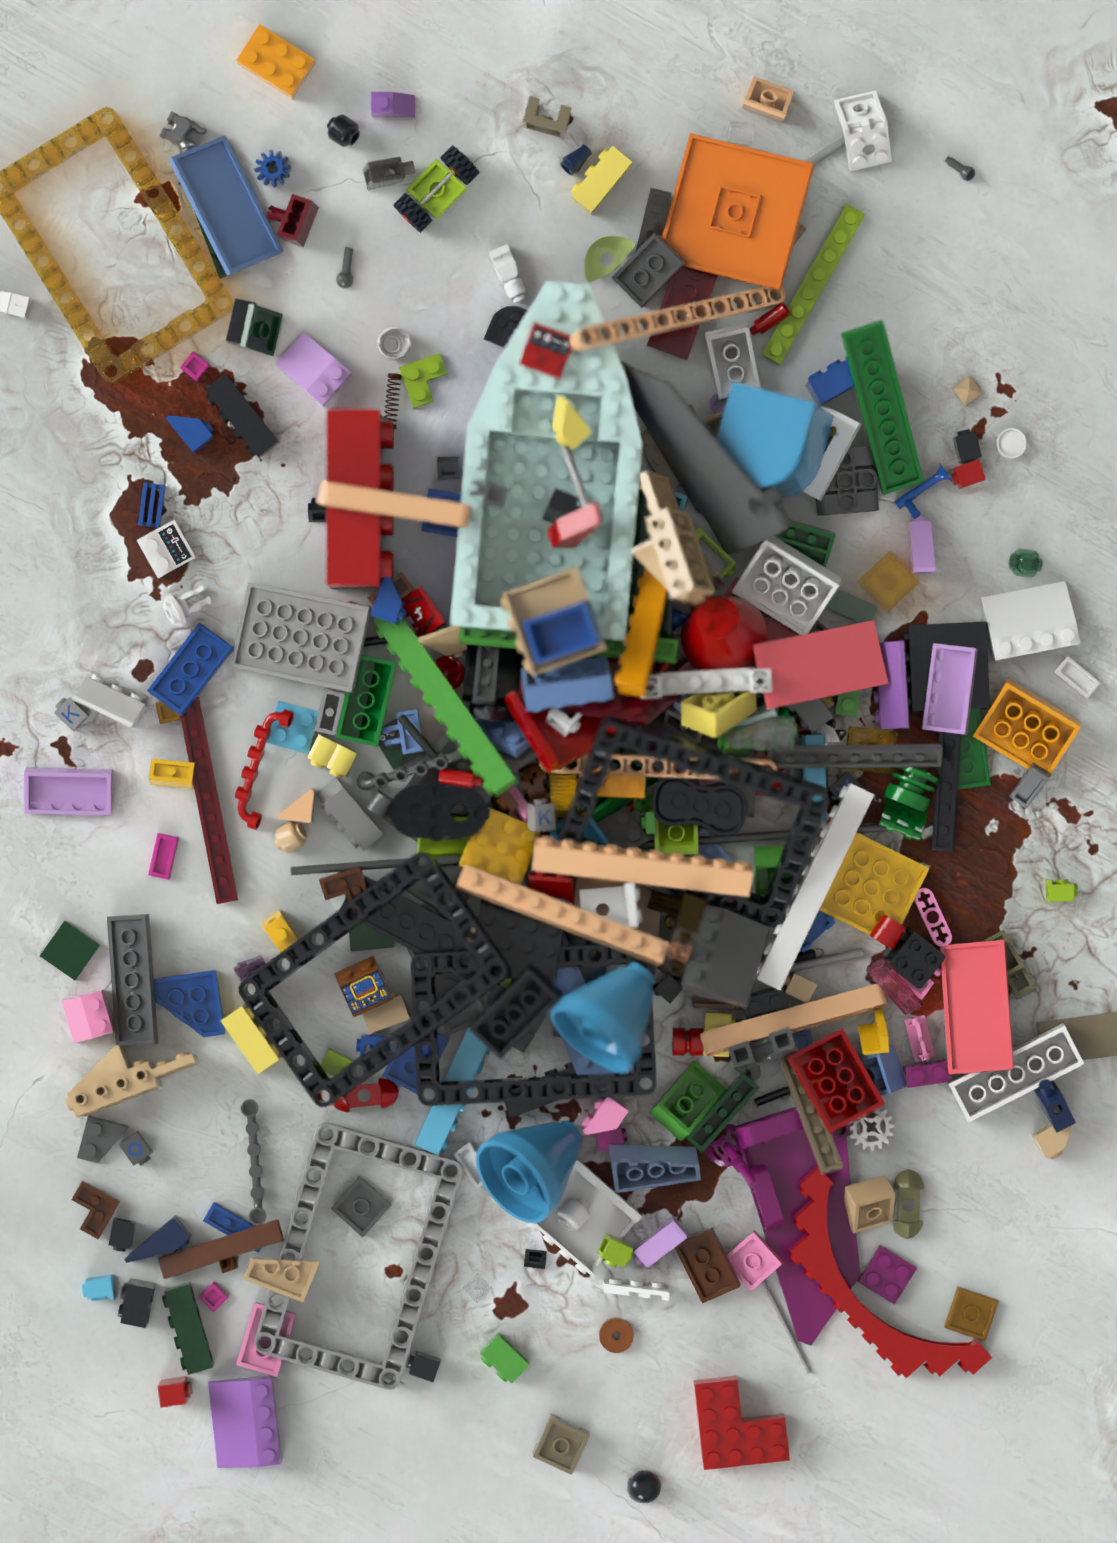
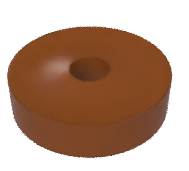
[599,1318,634,1353]

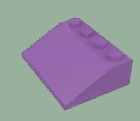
[208,1375,282,1468]

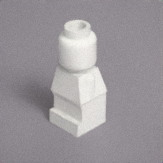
[488,244,526,303]
[0,291,32,319]

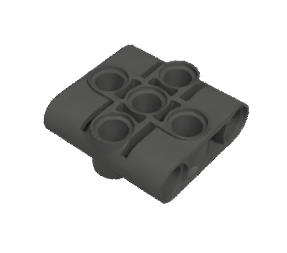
[816,446,879,516]

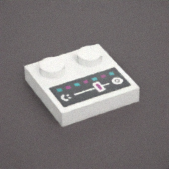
[137,519,196,578]

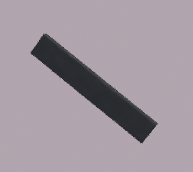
[932,732,962,852]

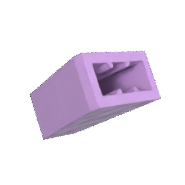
[908,517,936,574]
[633,1216,688,1268]

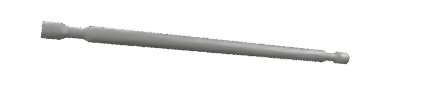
[762,1280,811,1374]

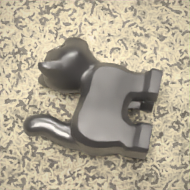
[160,111,207,153]

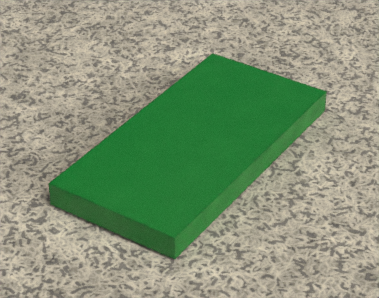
[958,708,991,790]

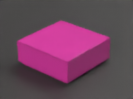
[180,351,210,382]
[198,1281,229,1312]

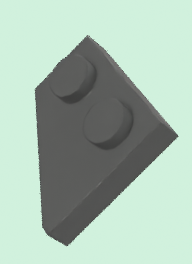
[77,1116,129,1163]

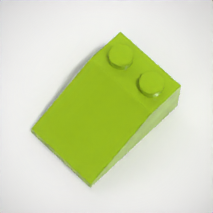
[653,790,698,855]

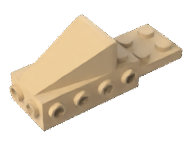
[631,472,715,604]
[66,1045,200,1118]

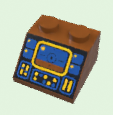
[334,955,393,1018]

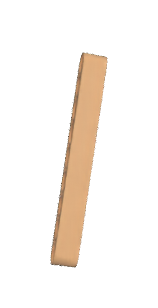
[700,983,889,1056]

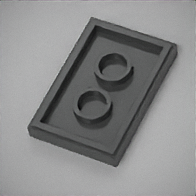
[611,231,686,308]

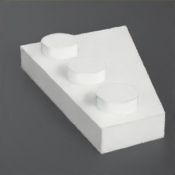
[603,1278,670,1301]

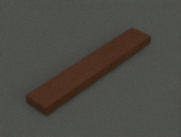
[158,1219,284,1279]

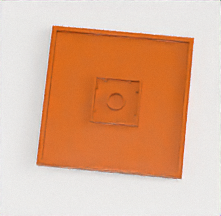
[662,133,815,291]

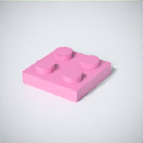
[727,1230,783,1291]

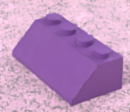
[873,641,909,729]

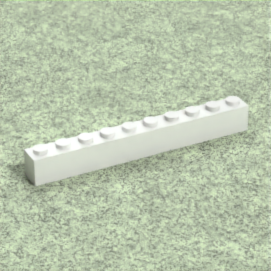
[755,783,874,990]

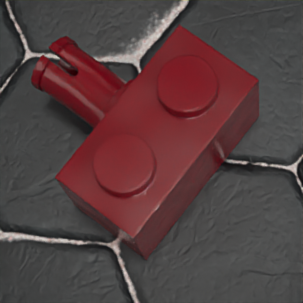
[266,194,319,247]

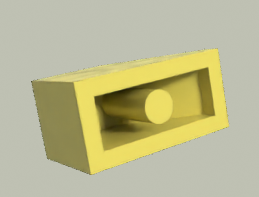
[552,396,592,450]

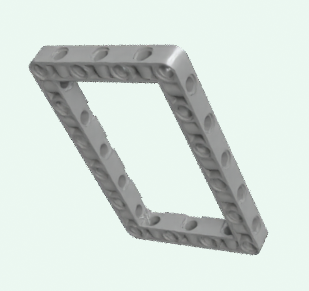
[254,1122,462,1390]

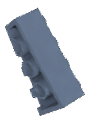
[608,1144,701,1193]

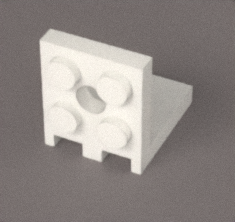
[834,90,892,171]
[579,882,642,929]

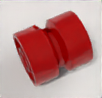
[672,1028,703,1056]

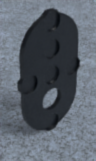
[387,783,490,841]

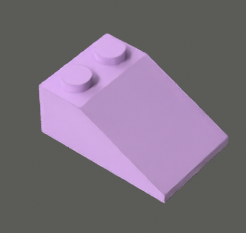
[275,332,352,407]

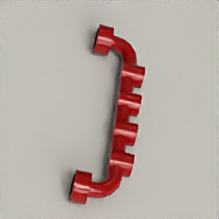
[235,709,294,830]

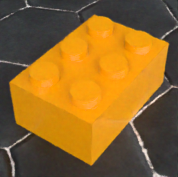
[236,24,316,99]

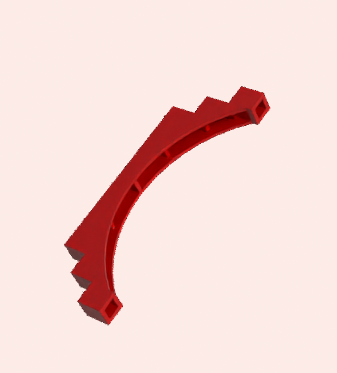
[789,1165,992,1378]

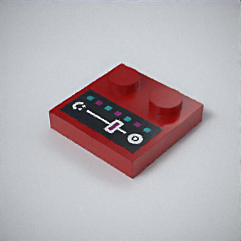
[519,322,572,379]

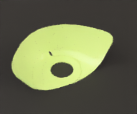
[584,236,636,283]

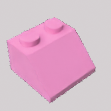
[62,989,115,1043]

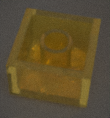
[856,551,920,613]

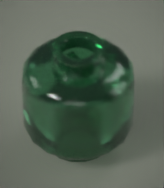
[1009,548,1043,578]

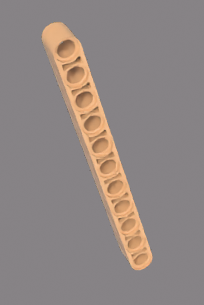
[570,287,786,351]
[540,753,778,779]

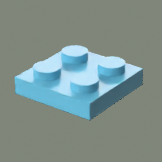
[267,701,319,754]

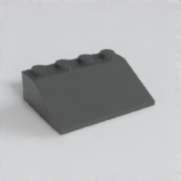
[682,905,770,1008]

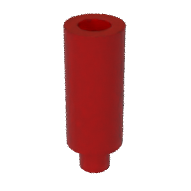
[749,302,791,336]
[439,768,483,788]

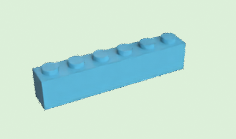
[415,1026,491,1155]

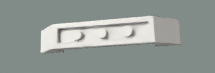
[640,667,772,699]

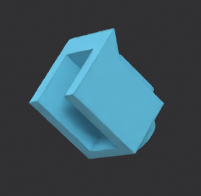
[82,1274,116,1301]

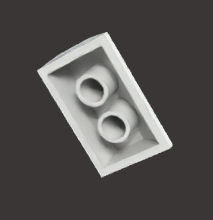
[72,675,146,728]

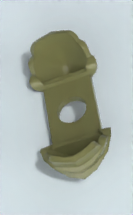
[892,1169,924,1239]

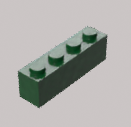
[686,1072,760,1152]
[162,1282,214,1375]

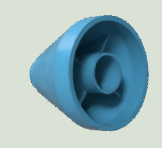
[550,963,655,1073]
[476,1120,582,1223]

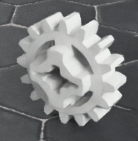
[849,1109,894,1151]

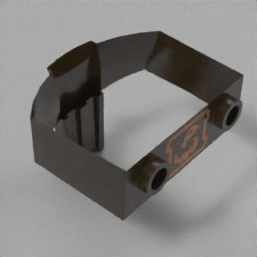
[647,889,707,976]

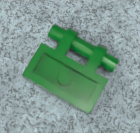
[879,798,927,841]

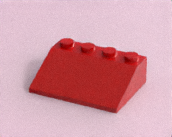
[787,1028,885,1134]

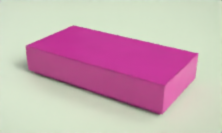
[148,833,179,880]

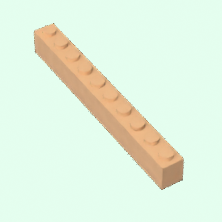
[532,837,753,897]
[456,865,669,967]

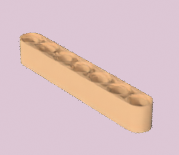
[318,482,471,528]

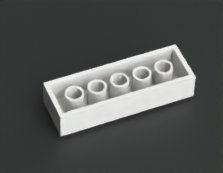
[948,1023,1084,1123]

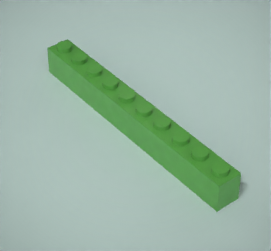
[373,618,518,797]

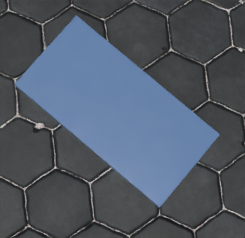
[169,136,283,276]

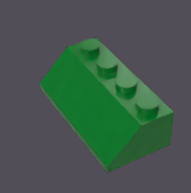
[335,655,397,747]

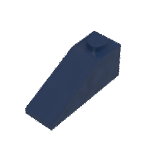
[124,1216,192,1263]

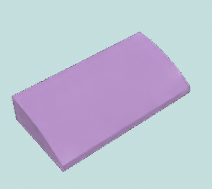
[922,643,978,735]
[24,768,113,815]

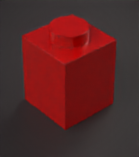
[951,459,986,489]

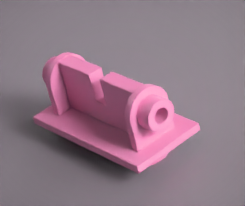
[904,1015,936,1062]

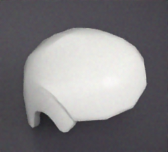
[377,327,411,360]

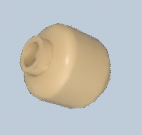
[274,821,307,853]

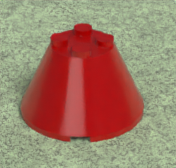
[681,595,768,670]

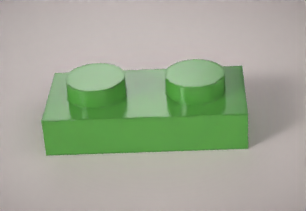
[641,811,655,834]

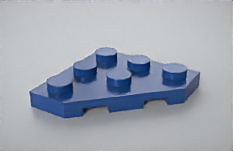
[154,970,225,1037]

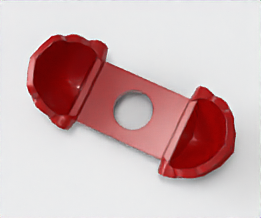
[333,1078,399,1112]

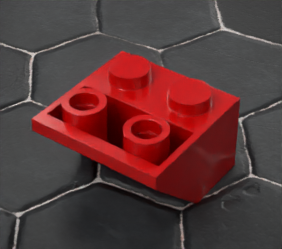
[528,871,577,903]

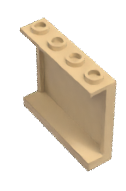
[500,566,607,677]

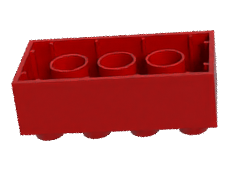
[326,409,394,589]

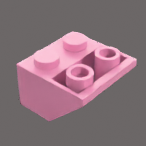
[581,1097,629,1135]

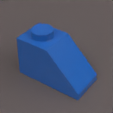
[166,416,214,453]
[371,577,406,625]

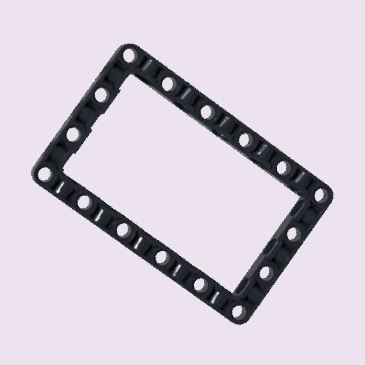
[557,716,829,928]
[238,852,511,1107]
[411,944,657,1106]

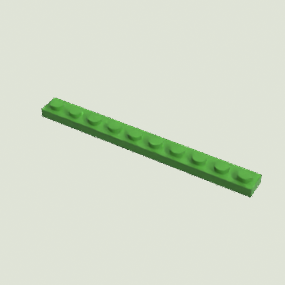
[459,626,678,663]

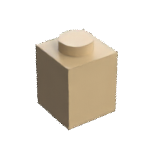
[783,972,818,1003]

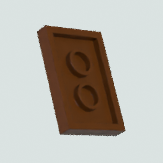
[675,1227,741,1303]

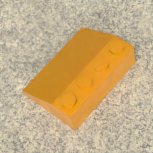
[973,677,1081,774]

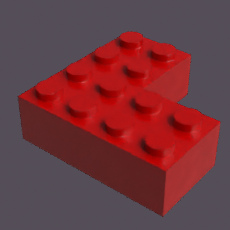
[693,1376,790,1470]

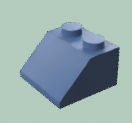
[858,1045,907,1095]

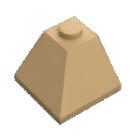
[418,626,467,658]

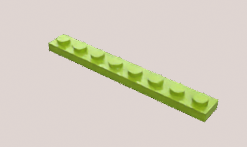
[761,204,865,365]

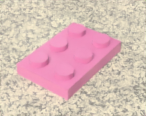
[236,1302,296,1377]

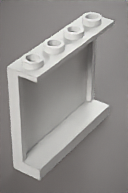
[526,1158,642,1275]

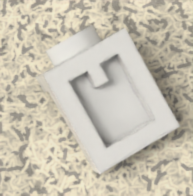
[545,708,582,738]

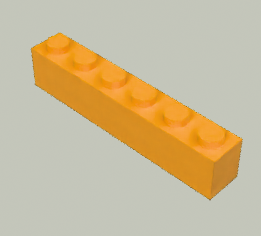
[615,569,669,697]

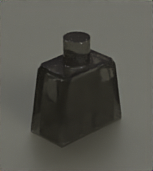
[362,157,415,191]

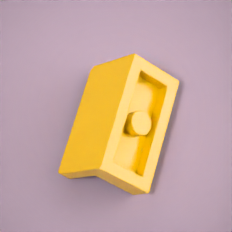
[149,758,195,789]
[858,1009,889,1055]

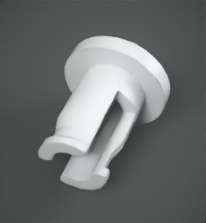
[163,585,212,627]

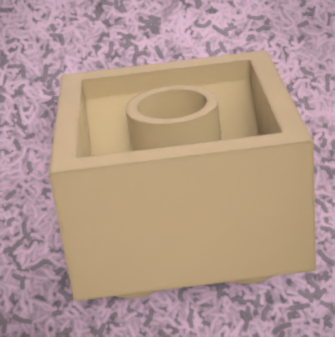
[844,1175,895,1233]

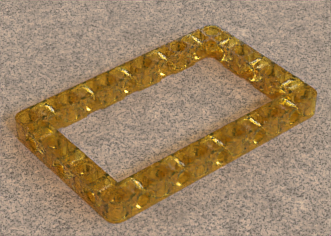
[0,107,233,383]

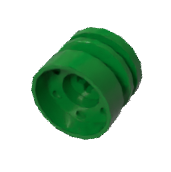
[884,767,939,813]

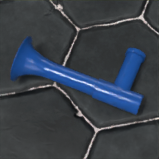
[894,463,952,519]

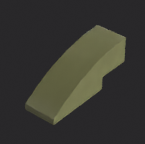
[985,930,1036,1000]

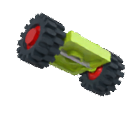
[393,145,480,233]

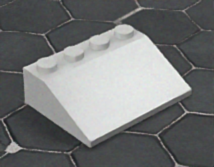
[732,536,842,635]
[981,581,1081,661]

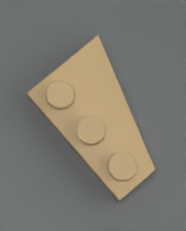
[243,1258,320,1303]

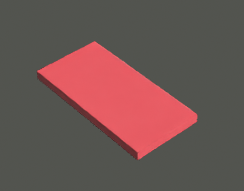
[753,620,889,709]
[940,940,1014,1075]

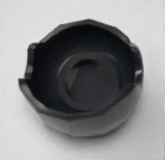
[627,1470,661,1503]

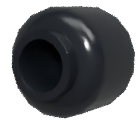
[327,114,360,147]

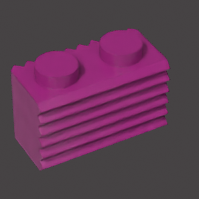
[903,1059,951,1088]

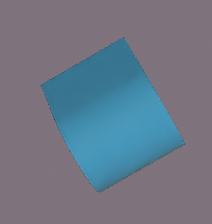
[717,382,834,498]

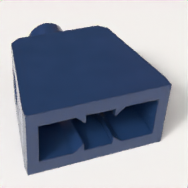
[1034,1079,1076,1133]

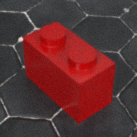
[157,1376,193,1408]

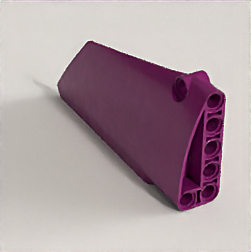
[734,1107,861,1346]

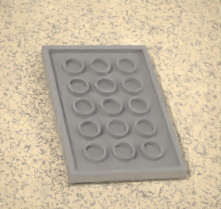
[230,582,372,693]

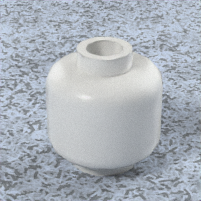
[558,1198,590,1231]

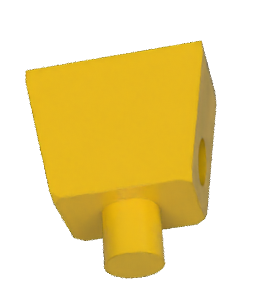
[262,910,300,952]

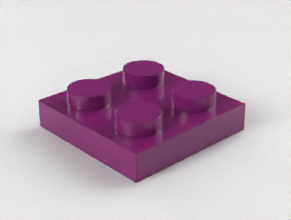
[858,1245,917,1305]

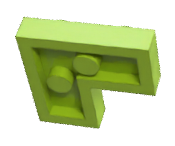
[399,353,447,409]

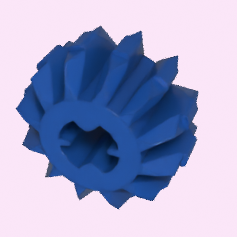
[254,150,291,187]

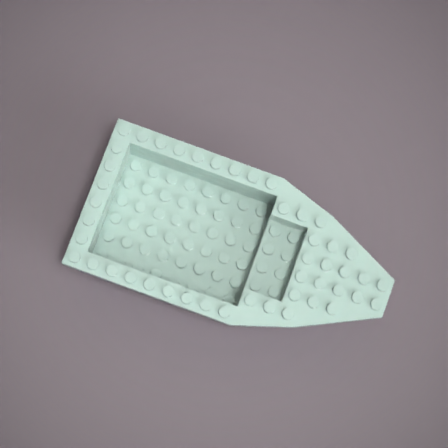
[450,281,642,640]

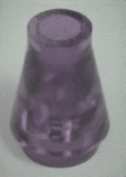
[233,955,266,982]

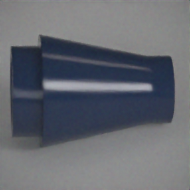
[560,144,592,176]

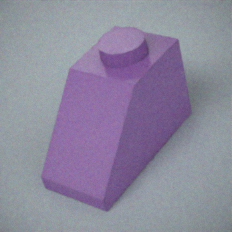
[371,92,415,117]

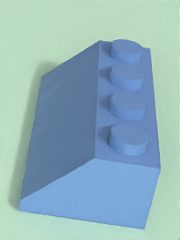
[521,657,614,712]

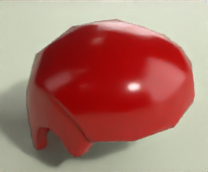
[435,656,465,690]

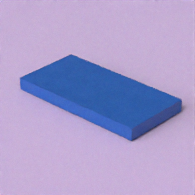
[147,622,234,717]

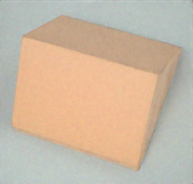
[742,77,794,123]
[277,788,316,823]

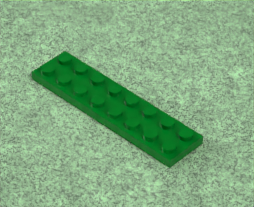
[840,320,924,495]

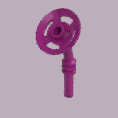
[706,1124,757,1188]

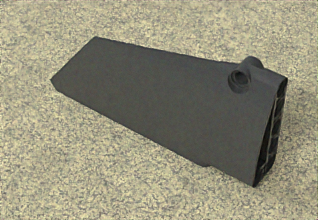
[620,360,793,555]

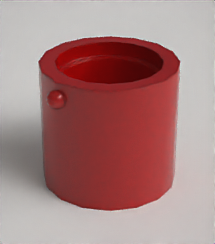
[869,913,906,950]

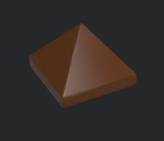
[219,1256,238,1274]

